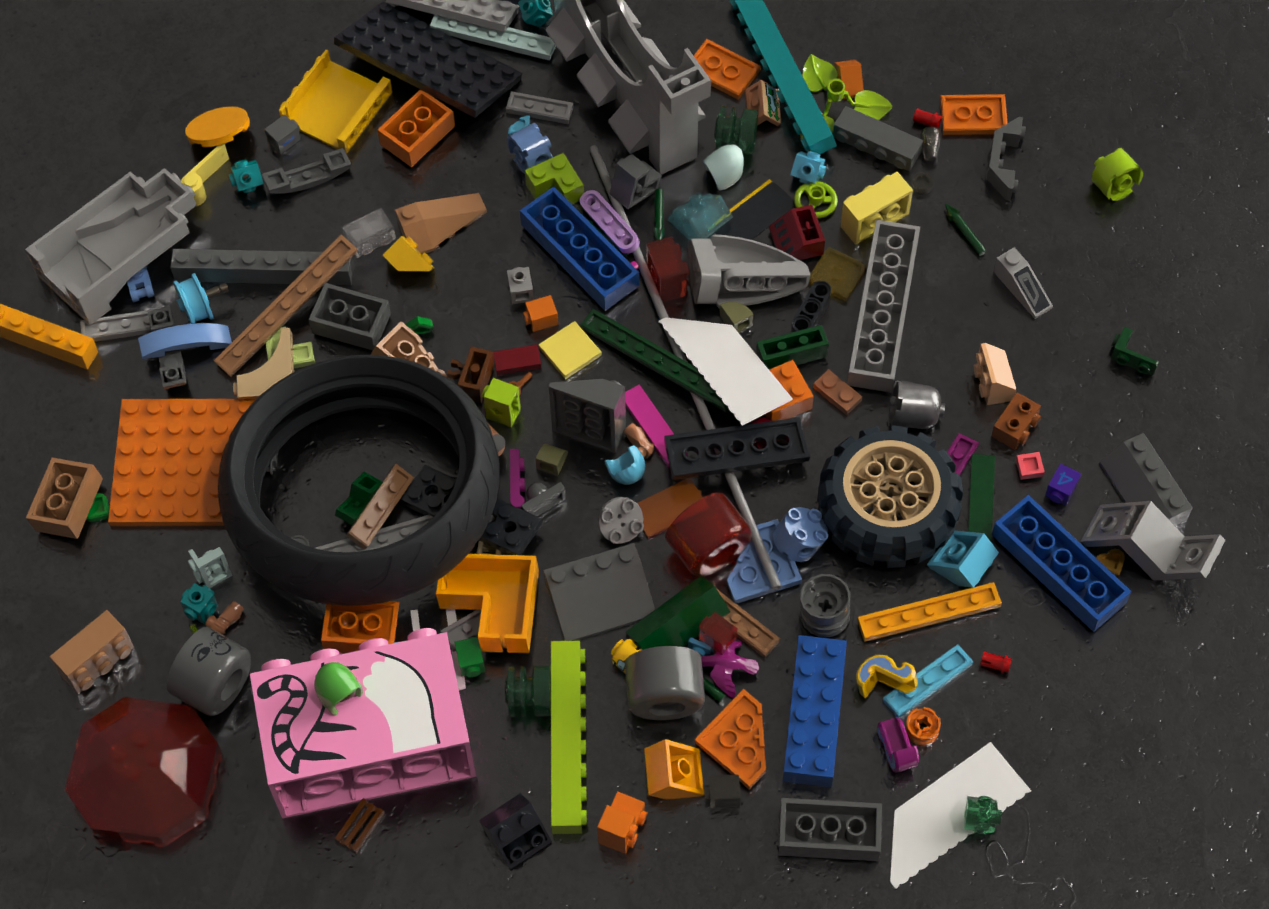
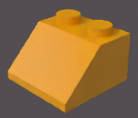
[644,739,704,800]

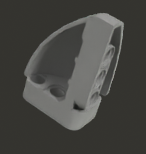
[688,235,811,308]

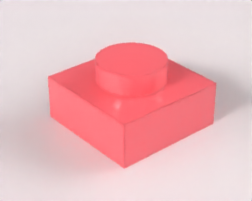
[1016,452,1045,480]

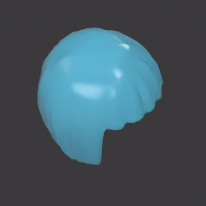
[604,445,646,485]

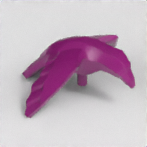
[701,641,759,698]

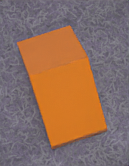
[834,60,864,99]

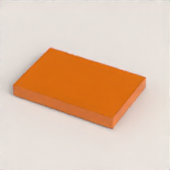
[694,39,761,100]
[940,94,1008,135]

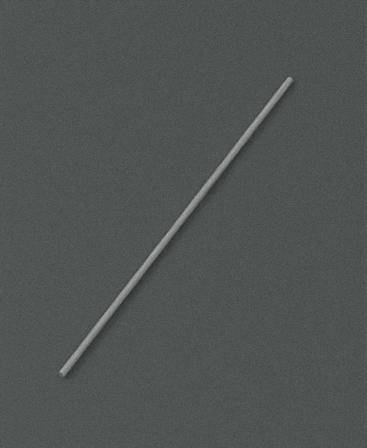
[589,145,782,590]

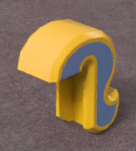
[856,655,918,698]

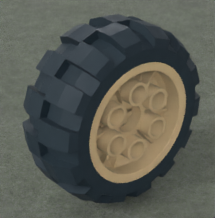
[817,425,963,568]

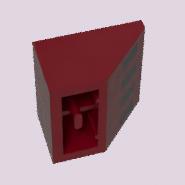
[769,204,825,260]

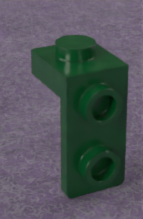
[1111,327,1159,376]

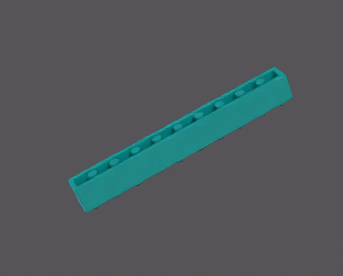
[729,0,837,154]

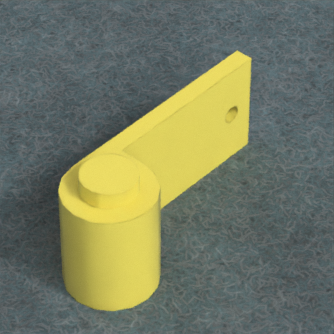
[181,144,229,206]

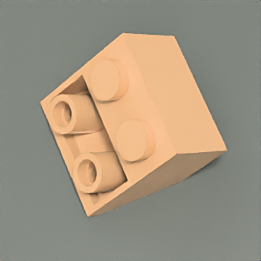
[973,343,1016,405]

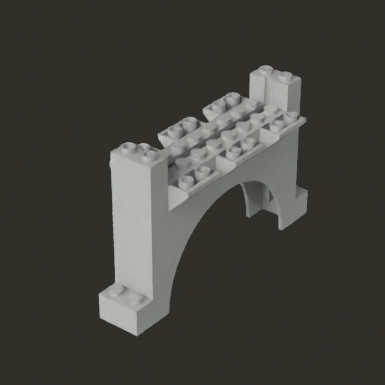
[546,0,711,175]

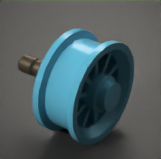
[173,273,229,324]

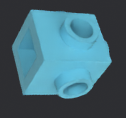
[790,151,826,185]

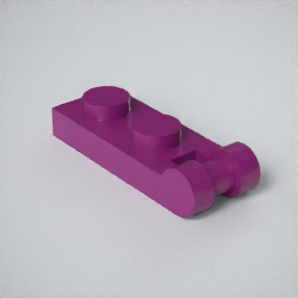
[510,449,525,509]

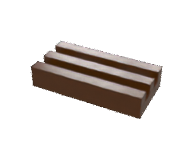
[335,798,385,854]

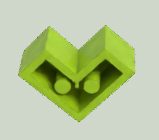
[525,153,584,205]

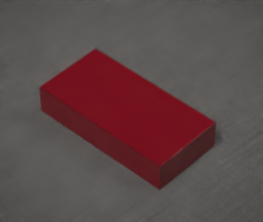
[493,344,542,375]

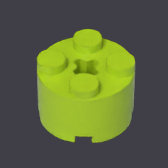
[1092,148,1143,201]

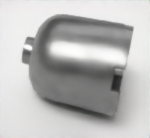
[889,381,945,429]

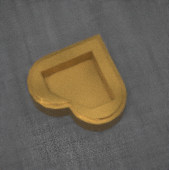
[1096,549,1125,578]

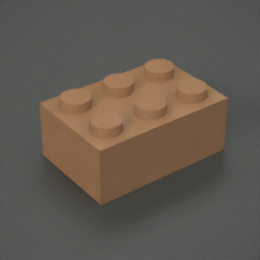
[26,458,103,539]
[49,610,134,694]

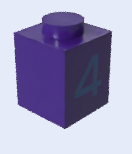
[1045,463,1081,506]

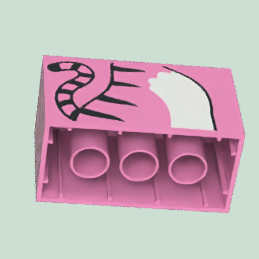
[250,628,476,819]

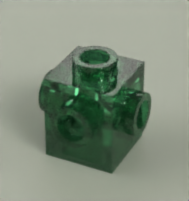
[963,796,1002,834]

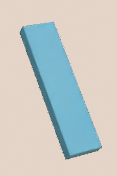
[883,644,973,718]

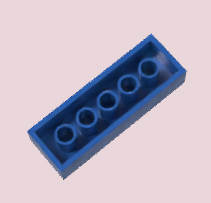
[520,187,639,311]
[992,495,1132,632]
[783,635,847,788]

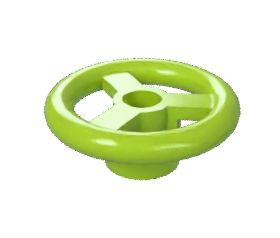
[794,181,838,219]

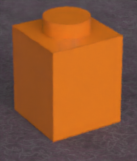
[523,295,559,332]

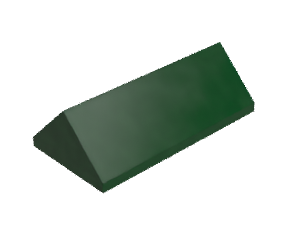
[625,576,730,650]

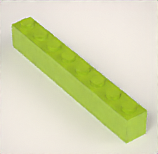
[551,641,587,834]

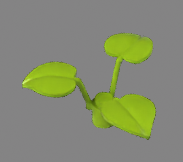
[800,54,892,139]

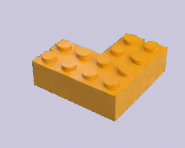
[436,554,539,653]

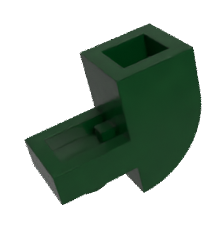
[335,472,383,526]

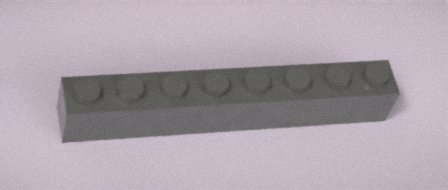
[171,249,353,285]

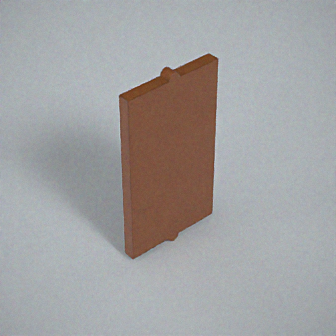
[637,478,708,539]

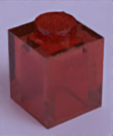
[699,612,738,655]

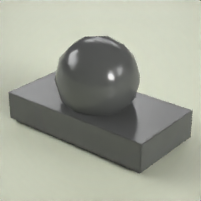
[521,482,566,516]

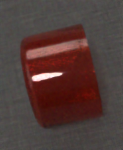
[665,493,752,577]

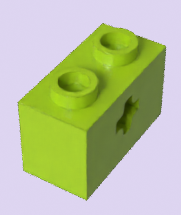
[482,378,521,428]

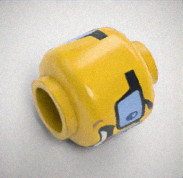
[611,639,642,674]

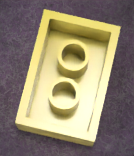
[840,172,913,245]

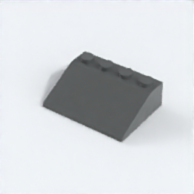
[548,379,626,453]
[544,543,655,641]

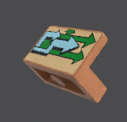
[745,80,781,127]

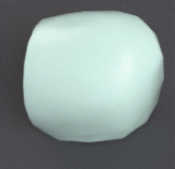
[703,145,744,191]

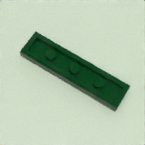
[968,454,995,542]

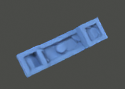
[138,323,232,359]

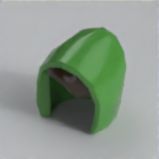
[314,662,363,715]

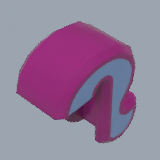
[877,717,919,773]

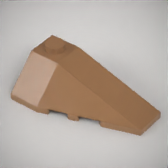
[395,193,487,254]
[371,321,449,379]

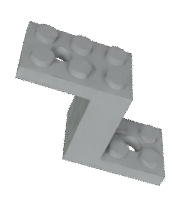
[1080,501,1225,580]

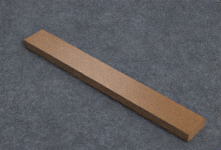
[214,234,358,377]

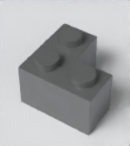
[609,154,662,209]

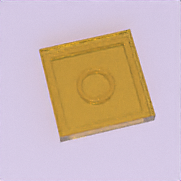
[809,246,868,302]

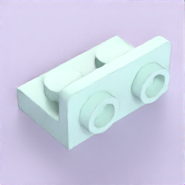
[188,547,233,588]

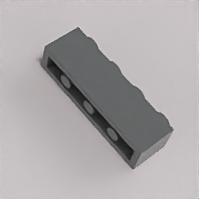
[833,106,923,171]

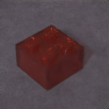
[646,236,689,303]

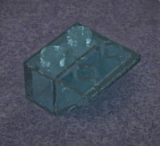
[667,193,733,239]

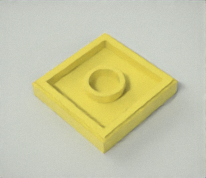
[538,321,602,380]

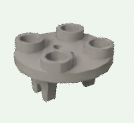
[598,497,644,544]

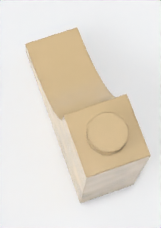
[233,328,294,401]

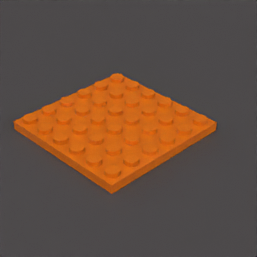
[108,399,255,526]

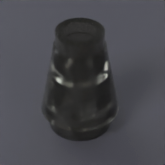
[920,127,941,161]

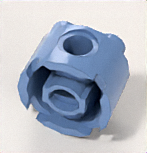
[507,123,553,174]
[773,507,828,562]

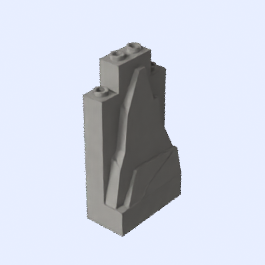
[25,168,196,325]

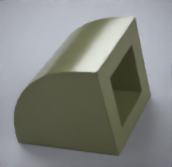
[720,302,754,333]
[535,443,568,476]

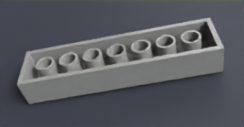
[847,220,920,393]

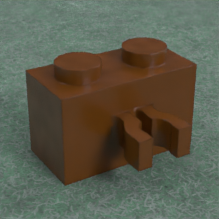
[447,346,494,403]

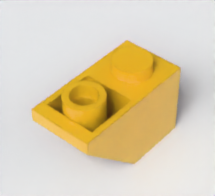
[383,236,435,271]

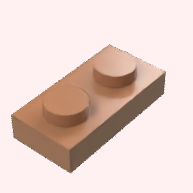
[813,369,862,415]

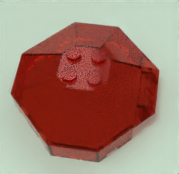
[65,697,222,847]

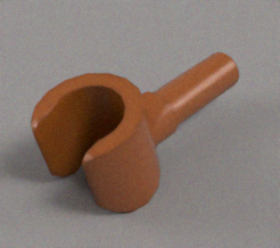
[509,372,533,396]

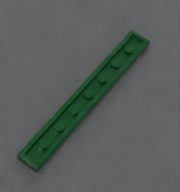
[580,309,729,412]

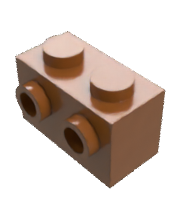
[991,392,1041,450]

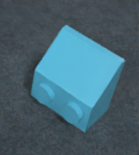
[927,530,999,588]

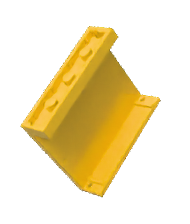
[279,50,392,154]

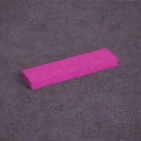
[625,384,688,467]

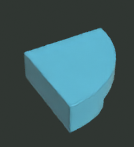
[508,115,530,136]

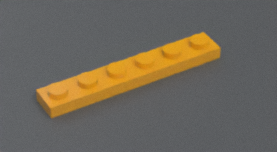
[857,582,1002,642]

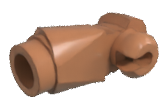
[624,423,654,459]
[205,601,244,635]

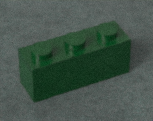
[756,325,829,369]

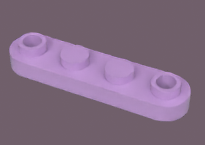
[580,190,640,253]

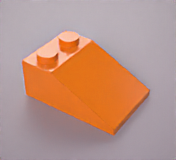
[321,601,399,653]

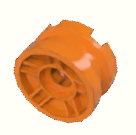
[905,707,941,746]

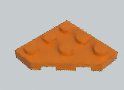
[695,689,766,790]

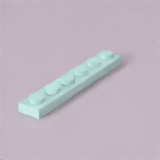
[430,15,556,60]

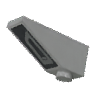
[994,247,1053,319]

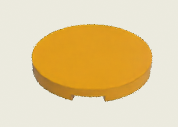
[185,107,250,147]

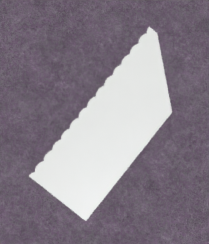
[658,317,793,426]
[890,742,1031,889]

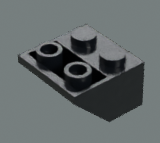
[479,793,552,869]

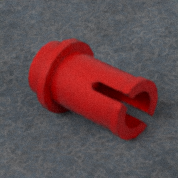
[913,108,942,129]
[980,651,1012,674]

